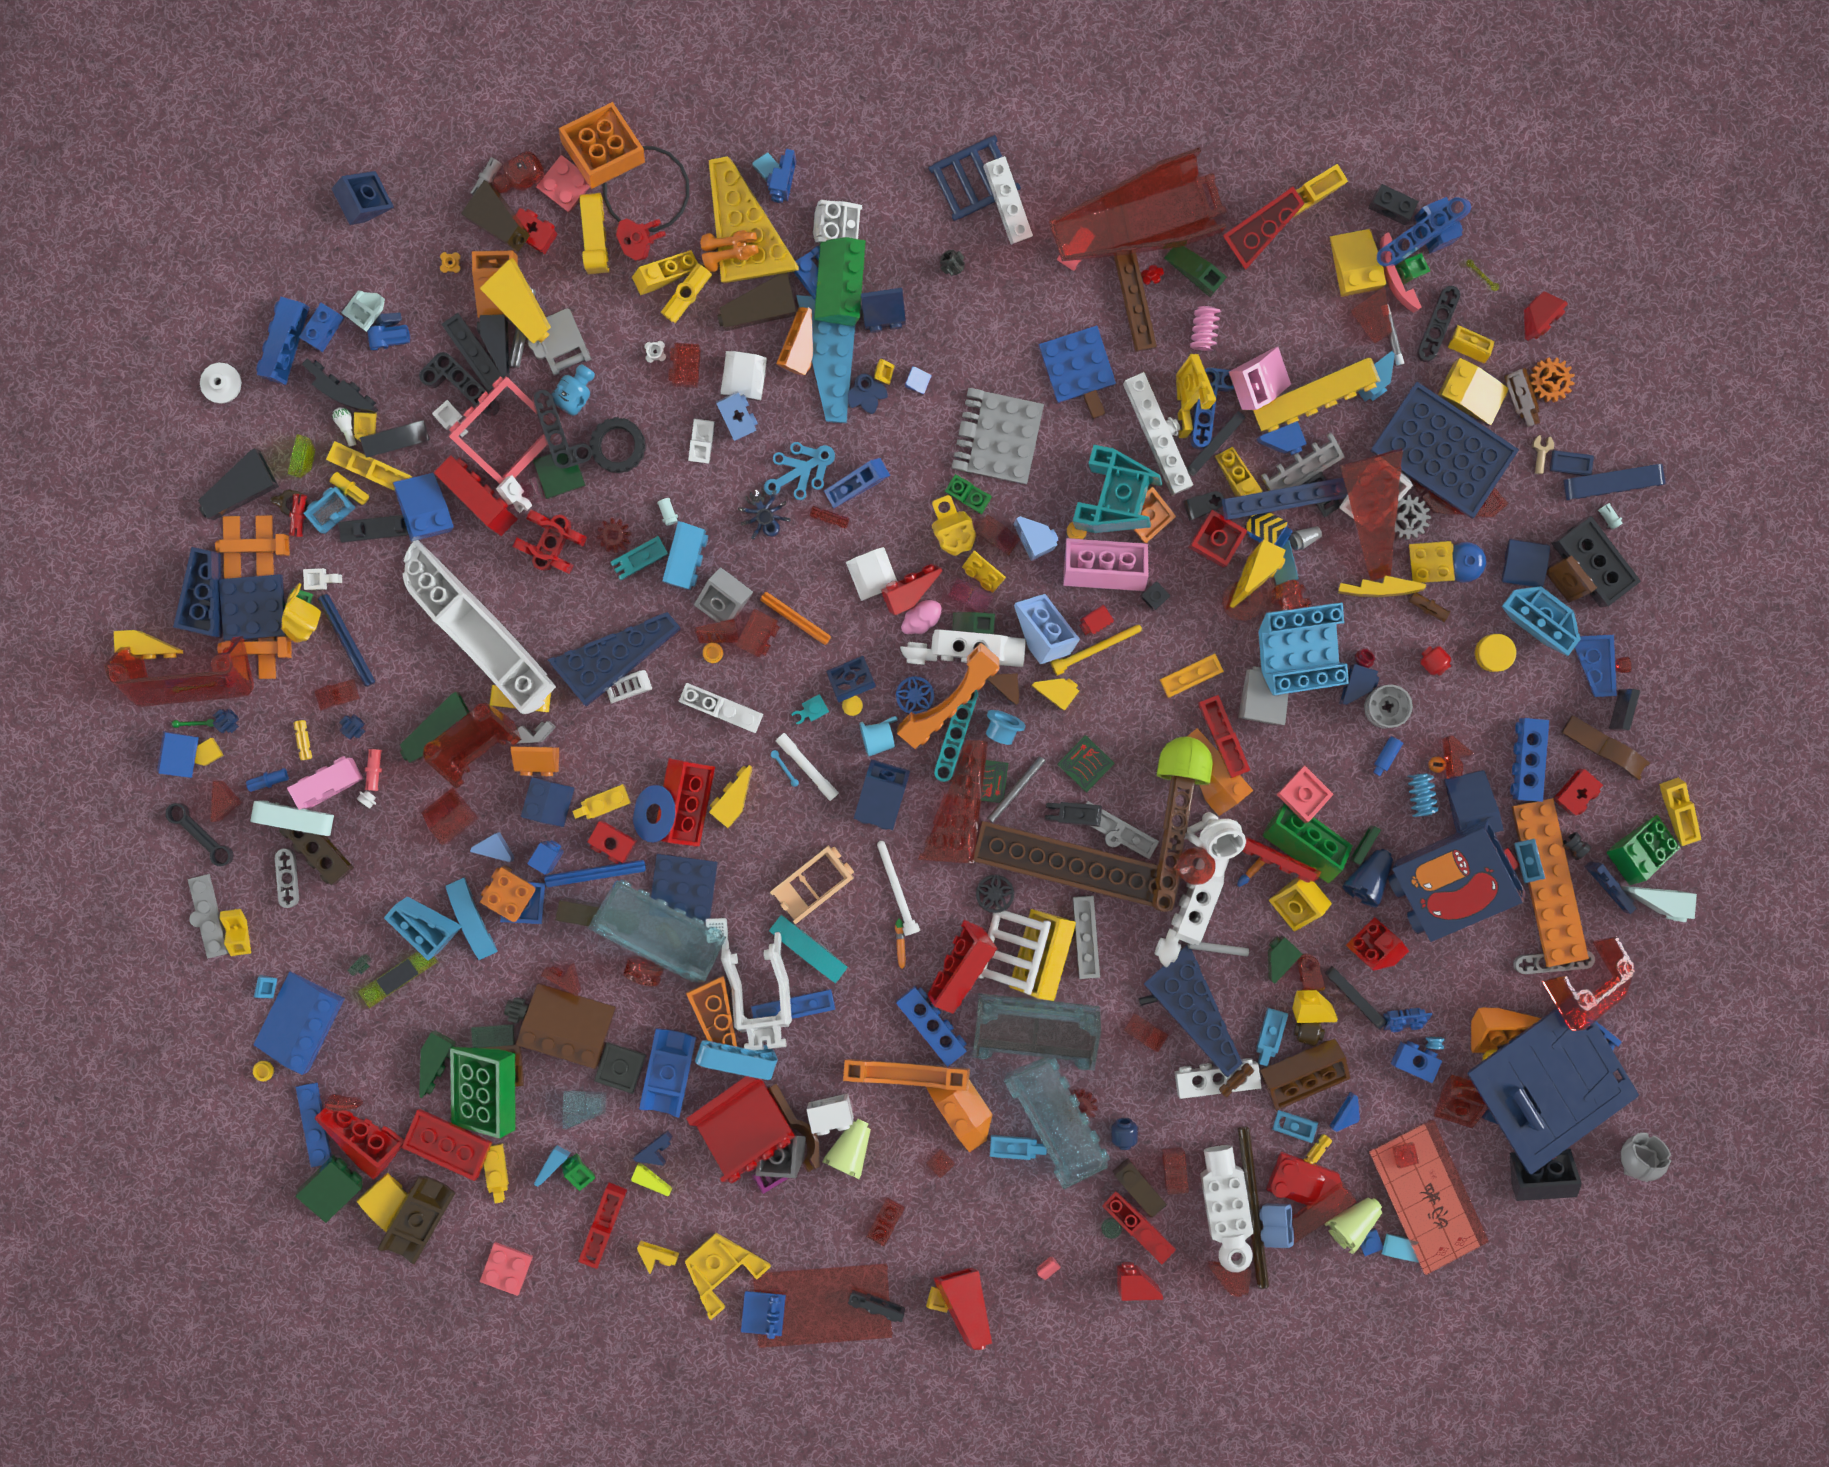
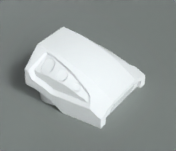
[813,200,862,242]
[721,351,767,400]
[846,547,897,601]

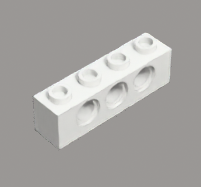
[983,156,1033,245]
[1175,1058,1261,1099]

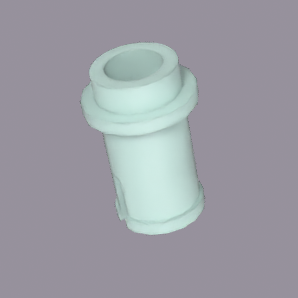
[657,498,678,526]
[1598,503,1623,530]

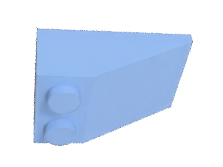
[1014,594,1080,664]

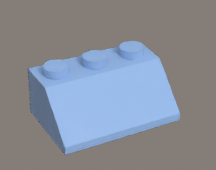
[1013,516,1058,561]

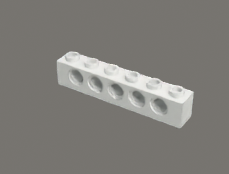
[1123,372,1193,496]

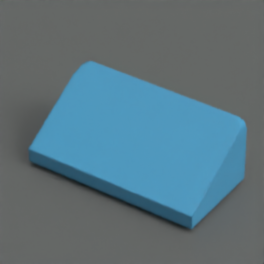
[1274,540,1298,585]
[1514,839,1545,883]

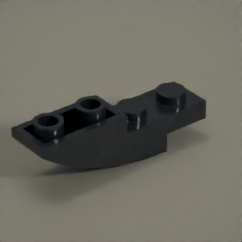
[302,358,378,413]

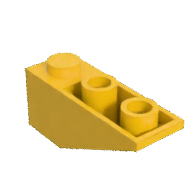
[632,250,698,295]
[1215,447,1263,497]
[114,630,183,660]
[709,765,752,828]

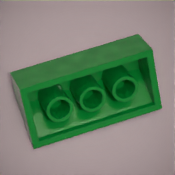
[814,237,866,327]
[1262,803,1353,884]

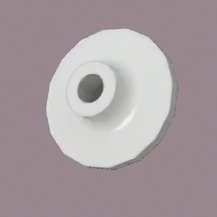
[200,363,242,404]

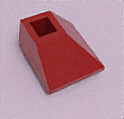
[1524,291,1568,341]
[1346,917,1409,971]

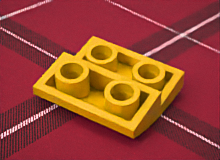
[357,1173,407,1232]

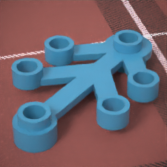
[764,442,835,501]

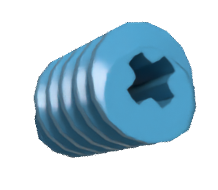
[1407,773,1438,817]

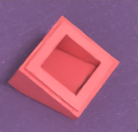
[1036,1256,1061,1280]

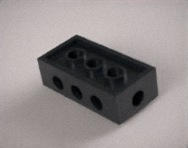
[1551,516,1641,608]

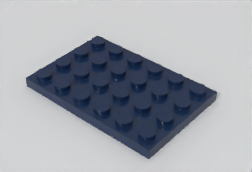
[1370,382,1519,519]

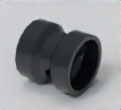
[1562,832,1591,860]

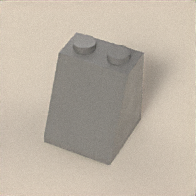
[1238,666,1288,725]

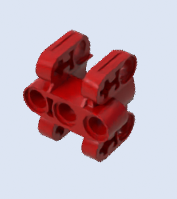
[512,509,587,574]

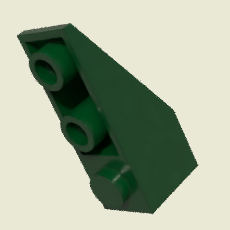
[1164,242,1227,298]
[419,1030,456,1098]

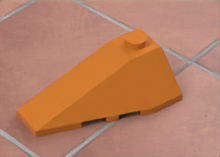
[1187,728,1253,816]
[1471,1007,1542,1053]

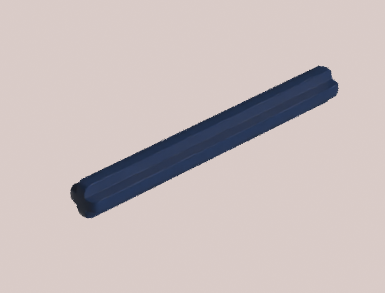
[318,594,375,686]

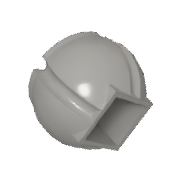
[1621,1133,1671,1182]

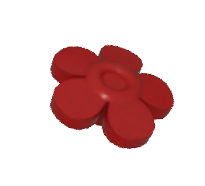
[1141,265,1164,285]

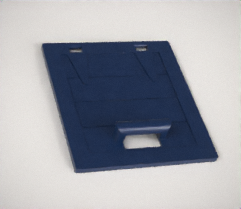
[1467,995,1639,1174]

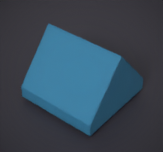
[254,975,278,998]

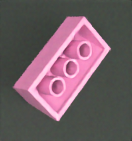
[1063,538,1148,591]

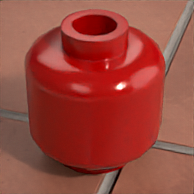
[1420,646,1451,676]

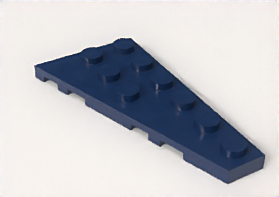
[547,612,681,707]
[1143,945,1243,1078]

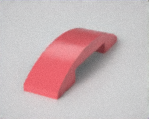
[1380,232,1422,313]

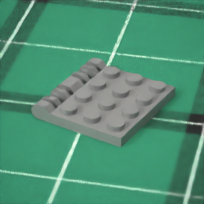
[951,388,1044,485]

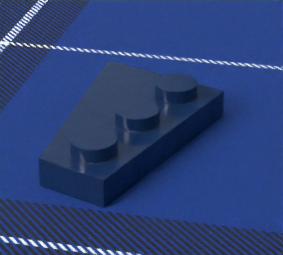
[1584,861,1637,914]

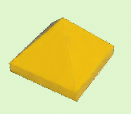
[874,359,895,385]

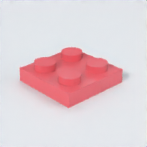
[536,155,590,213]
[1277,766,1334,824]
[480,1242,533,1296]

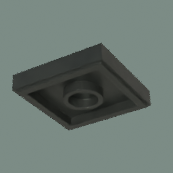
[594,1042,646,1094]

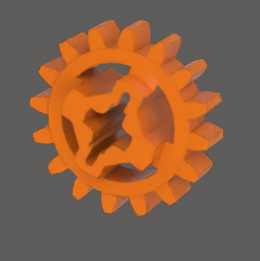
[1529,357,1575,403]

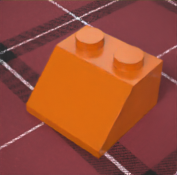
[511,747,559,776]

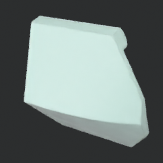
[342,291,385,332]

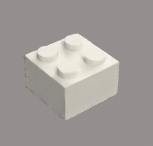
[807,1094,854,1135]

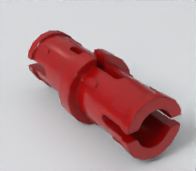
[289,494,307,537]

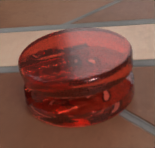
[623,956,664,986]

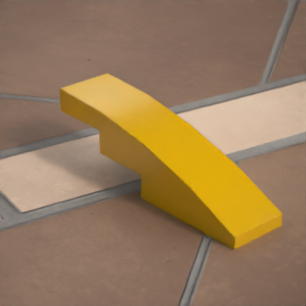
[326,441,412,491]
[1338,576,1426,597]

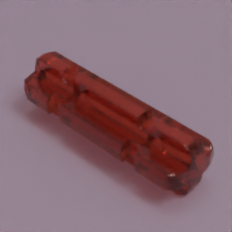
[810,506,849,528]

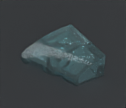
[563,1091,607,1129]

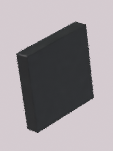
[1609,689,1640,731]

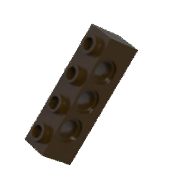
[279,807,354,885]

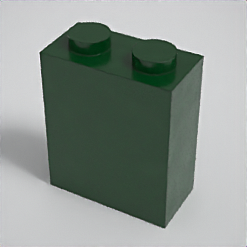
[295,1155,363,1223]

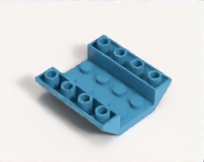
[1258,602,1349,695]

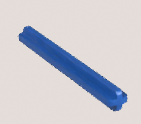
[545,860,646,887]

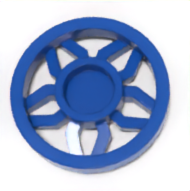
[896,676,934,714]

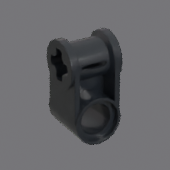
[1183,491,1224,521]

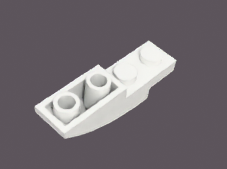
[679,683,763,733]

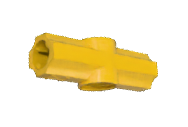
[661,263,712,324]

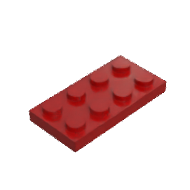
[1242,836,1321,883]
[401,1109,493,1181]

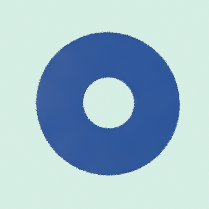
[633,785,675,842]

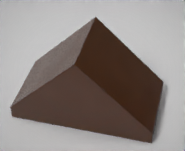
[986,673,1019,706]

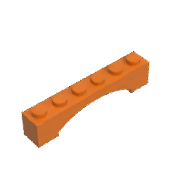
[897,643,1000,749]
[843,1059,970,1091]

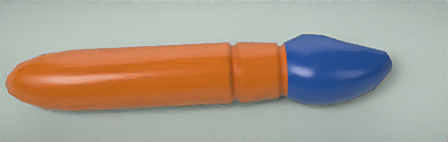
[1237,856,1265,887]

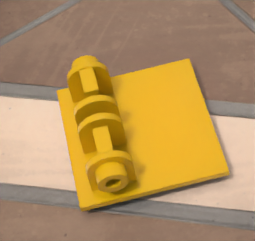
[1409,541,1455,583]
[962,551,1006,593]

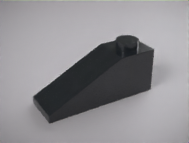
[477,315,510,379]

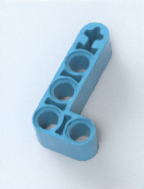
[695,1041,778,1080]

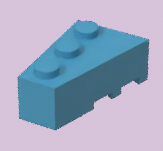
[384,897,462,961]

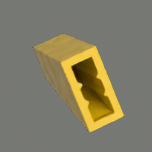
[480,258,551,344]

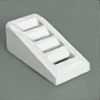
[607,670,652,703]

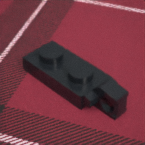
[848,1290,905,1323]

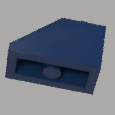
[1339,664,1379,705]

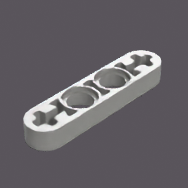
[1513,951,1595,974]

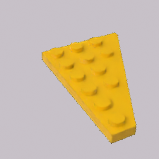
[709,156,799,283]

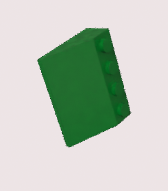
[450,1047,515,1139]

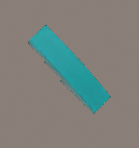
[769,915,848,983]

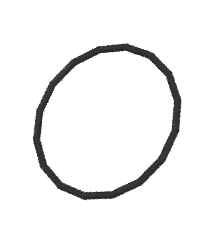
[603,146,690,232]

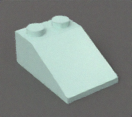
[1621,886,1697,922]

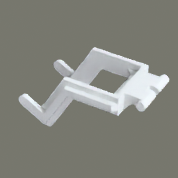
[721,932,792,1051]

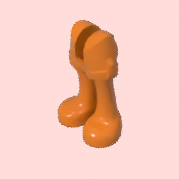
[700,230,758,272]

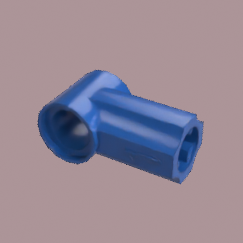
[367,325,410,350]

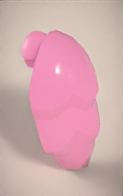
[901,600,941,634]

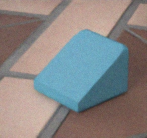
[752,153,781,182]

